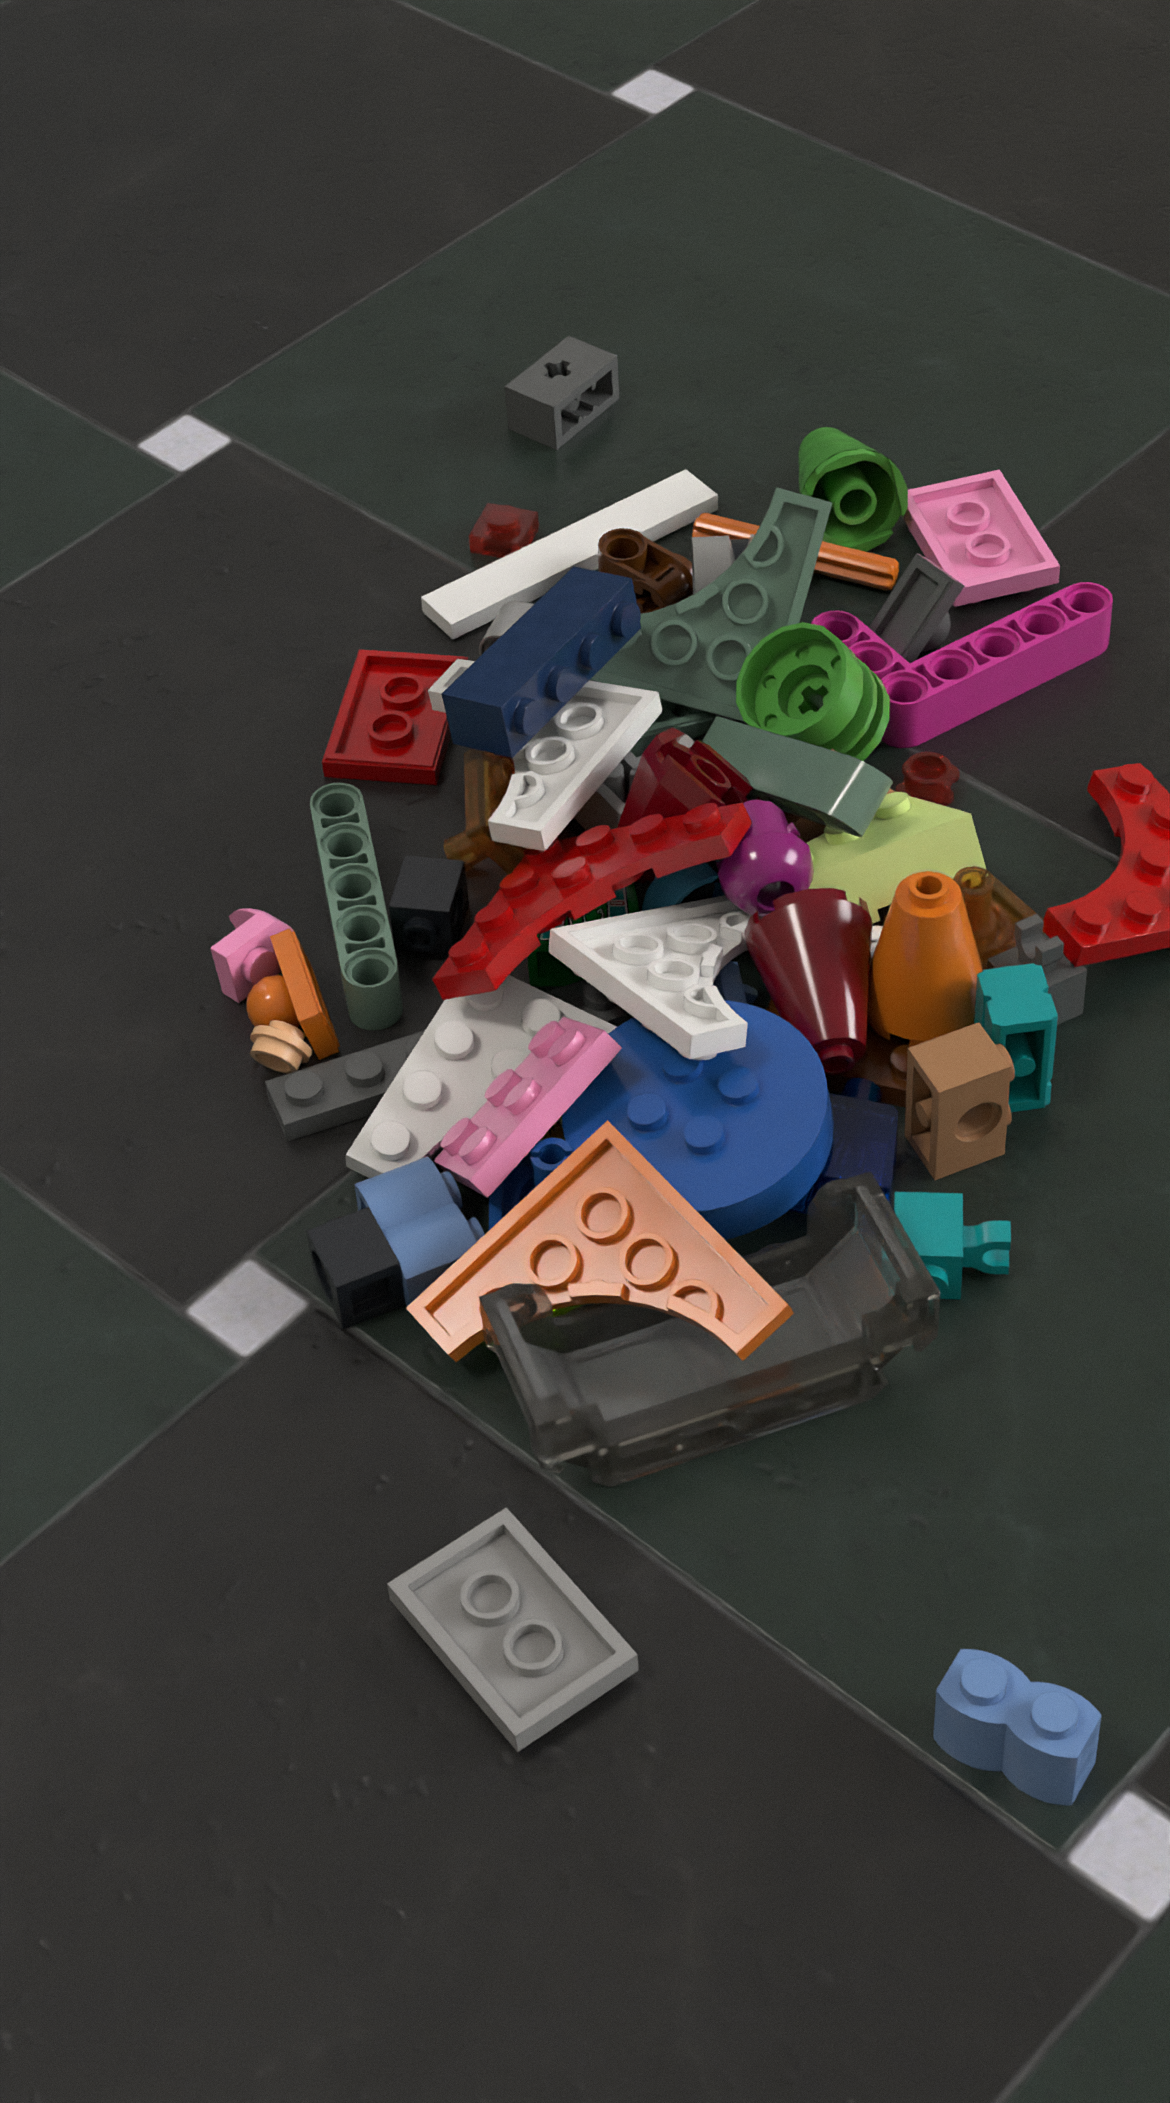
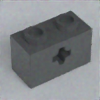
[505,336,620,450]

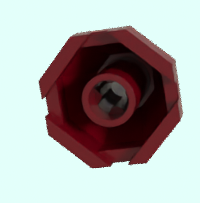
[617,727,760,884]

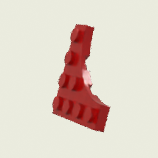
[1043,763,1170,967]
[432,802,752,1000]

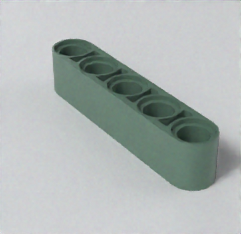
[702,716,893,838]
[310,782,403,1030]

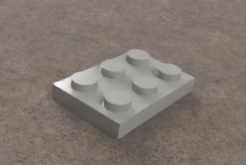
[387,1507,639,1752]

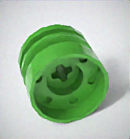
[736,622,890,761]

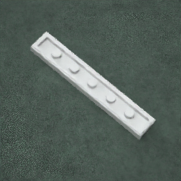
[421,469,718,639]

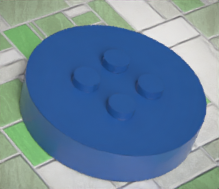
[562,1000,834,1240]

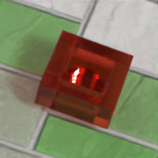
[469,503,539,558]

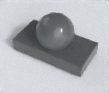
[869,553,965,663]

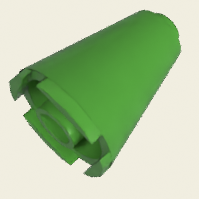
[798,427,908,552]

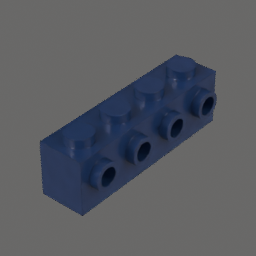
[441,567,641,758]

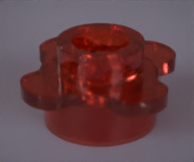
[896,752,960,806]

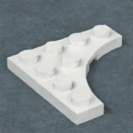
[428,659,662,851]
[548,895,763,1060]
[346,975,617,1178]

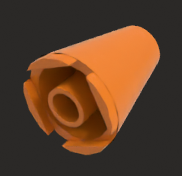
[867,871,983,1047]

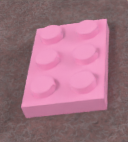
[901,470,1060,607]
[433,1017,622,1198]

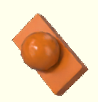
[246,928,340,1060]

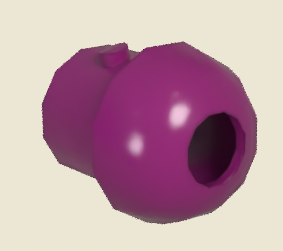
[716,800,814,917]

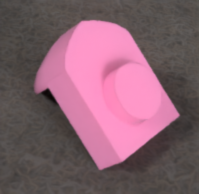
[210,908,294,1003]

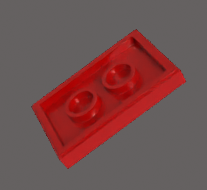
[322,649,468,785]

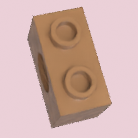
[905,1022,1015,1180]

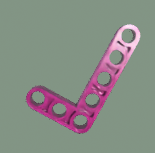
[811,582,1113,748]

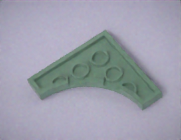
[590,487,832,722]

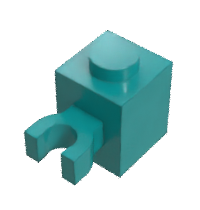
[892,1192,1011,1301]

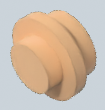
[250,1020,312,1074]

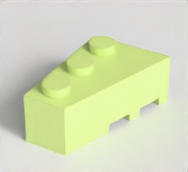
[806,792,989,924]

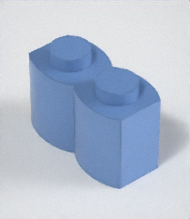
[354,1156,485,1306]
[933,1649,1101,1805]

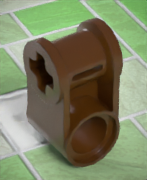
[598,528,693,614]

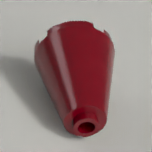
[744,888,873,1076]

